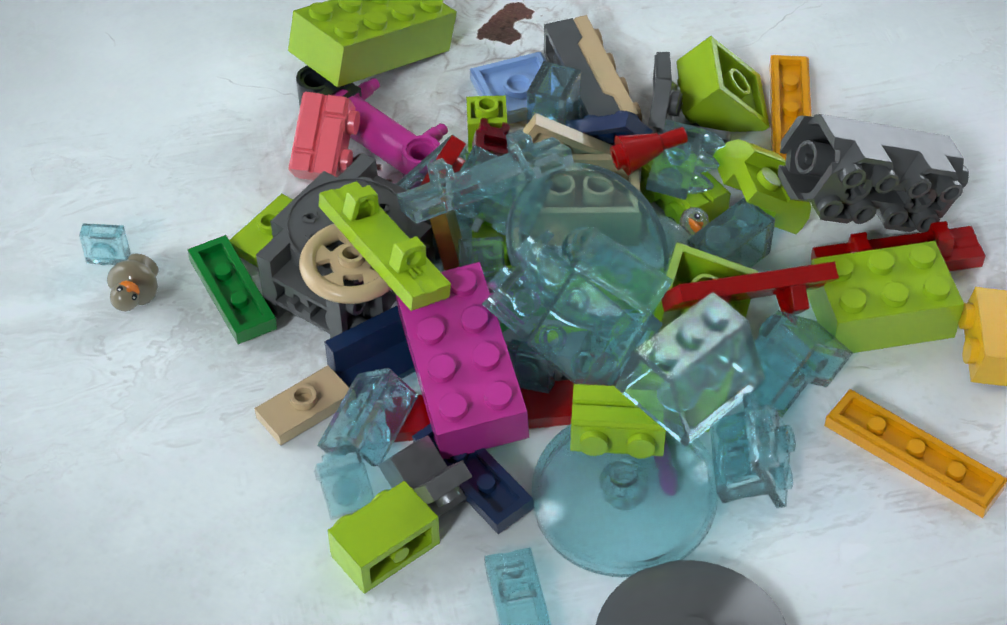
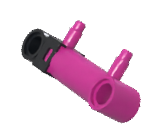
[296,65,448,191]

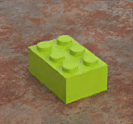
[807,241,964,357]

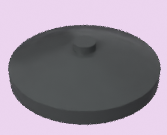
[596,560,787,625]

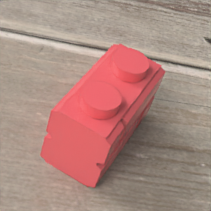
[288,92,360,180]

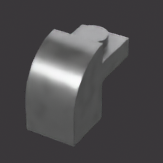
[378,435,472,517]

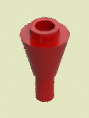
[610,127,688,176]

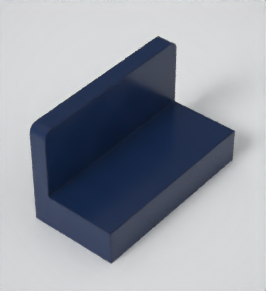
[324,306,416,402]

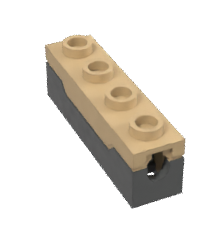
[544,15,642,122]

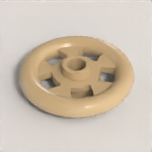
[299,224,391,304]

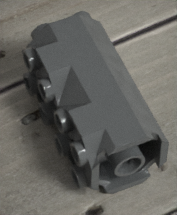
[778,114,969,233]

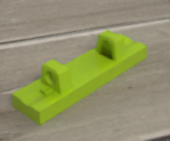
[319,181,451,311]

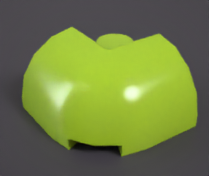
[712,139,811,234]

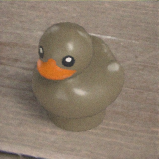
[107,253,159,312]

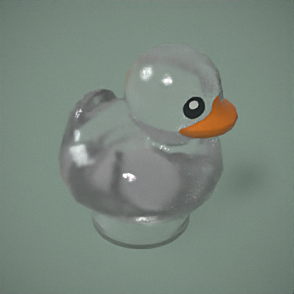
[640,207,709,265]

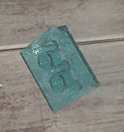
[615,292,766,447]

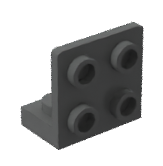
[648,78,732,148]

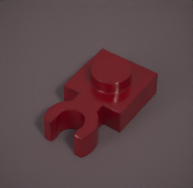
[472,118,517,170]

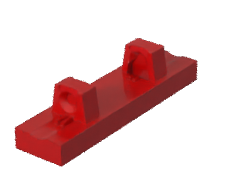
[810,221,986,271]
[660,261,839,329]

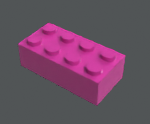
[395,262,529,459]

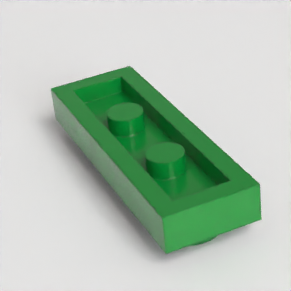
[187,235,277,345]

